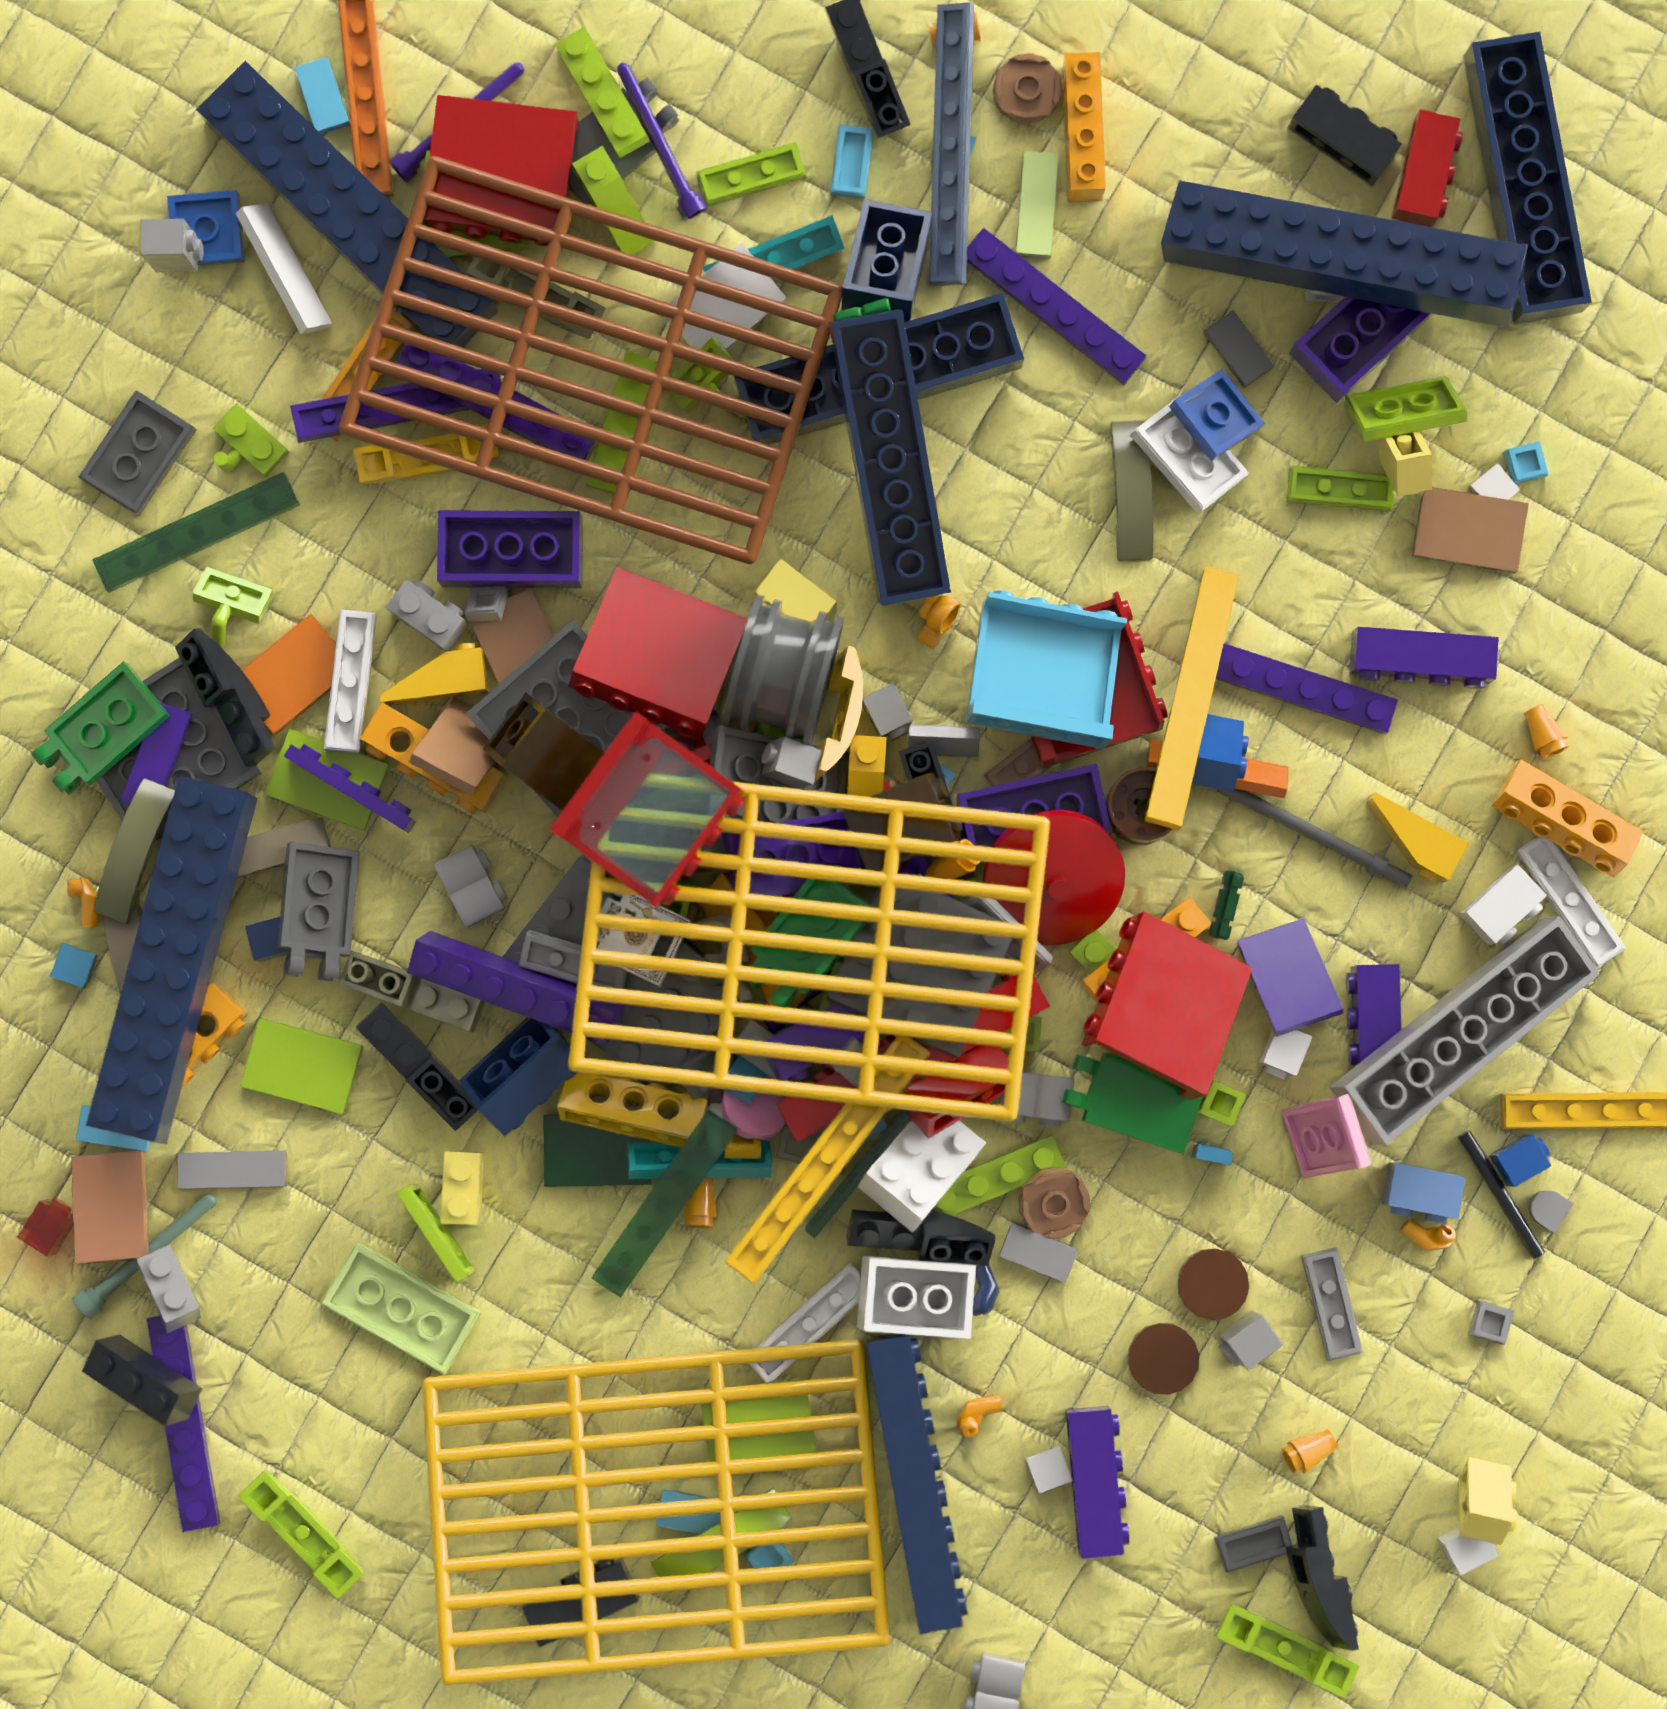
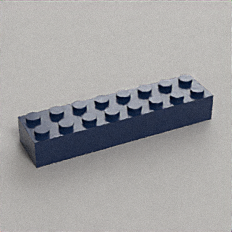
[1463,31,1592,324]
[734,293,1024,445]
[828,309,951,605]
[866,1333,968,1634]

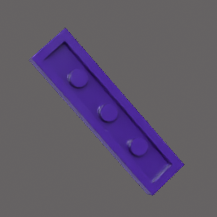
[284,744,416,833]

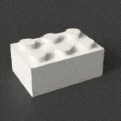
[857,1120,986,1233]
[857,1256,976,1339]

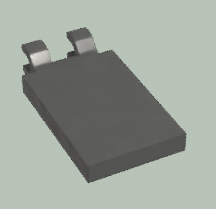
[569,77,680,205]
[277,841,359,981]

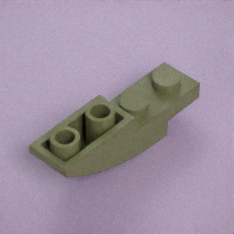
[339,950,485,1033]

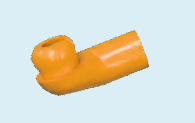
[67,877,99,928]
[1399,1217,1456,1251]
[957,1394,1003,1438]

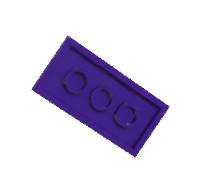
[722,812,867,897]

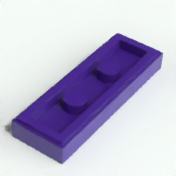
[120,702,193,804]

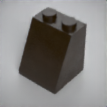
[483,693,605,811]
[842,773,962,872]

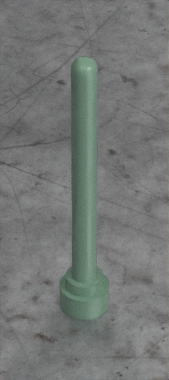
[72,1194,217,1319]

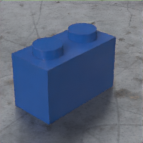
[1191,714,1249,792]

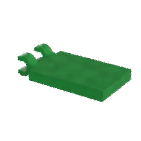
[31,661,170,795]
[748,878,869,1008]
[1062,1052,1202,1154]

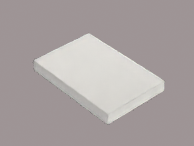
[667,243,786,349]
[1130,394,1249,515]

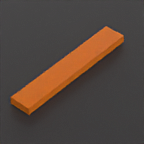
[338,0,394,197]

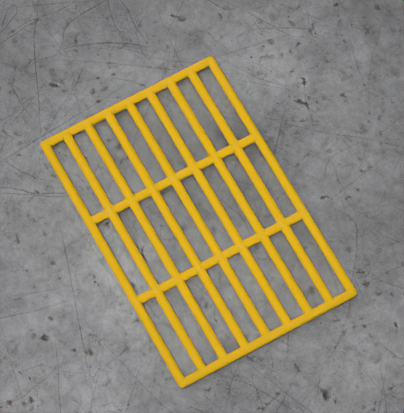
[568,773,1049,1122]
[422,1339,890,1686]

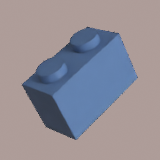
[1382,1162,1466,1224]

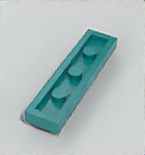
[703,215,845,278]
[627,1141,772,1179]

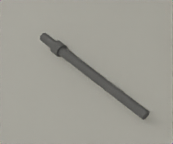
[1217,789,1413,887]

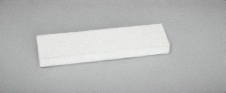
[236,203,332,334]
[324,609,377,754]
[1515,836,1626,968]
[748,1262,861,1384]

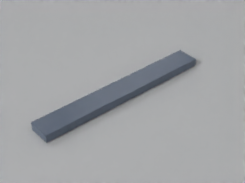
[929,2,974,286]

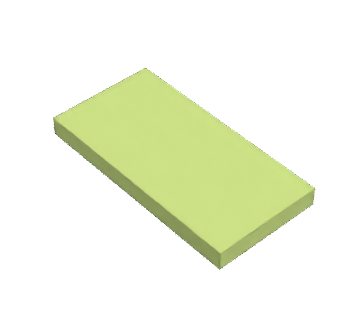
[321,1242,481,1375]

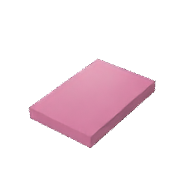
[1282,1094,1371,1178]

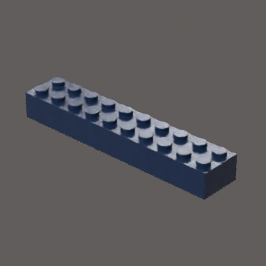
[196,60,498,347]
[1161,180,1528,328]
[86,776,258,1144]

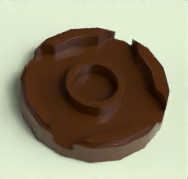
[1178,1248,1249,1320]
[1128,1323,1199,1395]

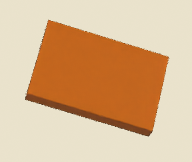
[242,614,336,736]

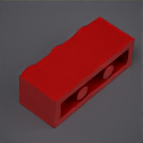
[1391,109,1464,227]
[904,1045,1009,1139]

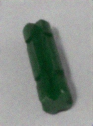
[1209,871,1244,940]

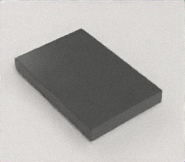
[78,390,197,516]

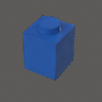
[1489,1134,1552,1187]

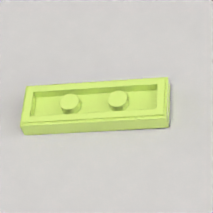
[1016,151,1059,259]

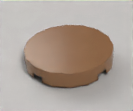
[993,53,1062,124]
[1018,1167,1090,1239]

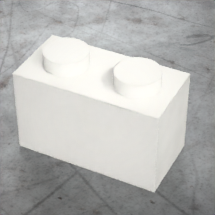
[1459,864,1547,945]

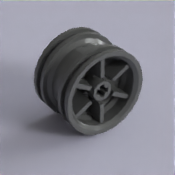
[723,594,844,746]

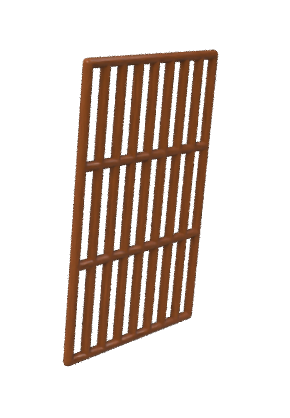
[338,156,843,564]

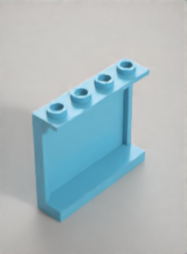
[965,590,1127,749]

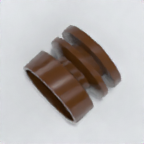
[1105,767,1172,845]

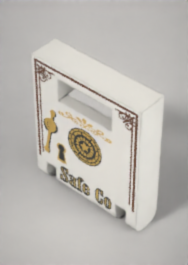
[596,893,692,987]

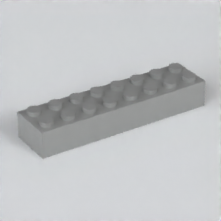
[1329,916,1600,1146]

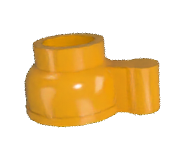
[917,595,961,649]

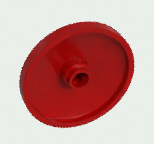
[982,810,1125,946]

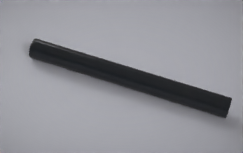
[1458,1130,1545,1259]

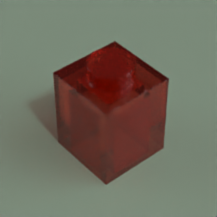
[16,1198,74,1256]

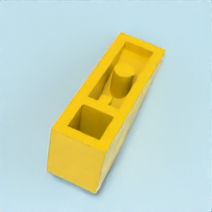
[379,643,489,706]
[847,735,886,797]
[1366,792,1469,885]

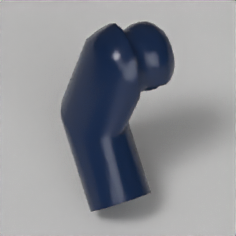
[972,1265,999,1316]

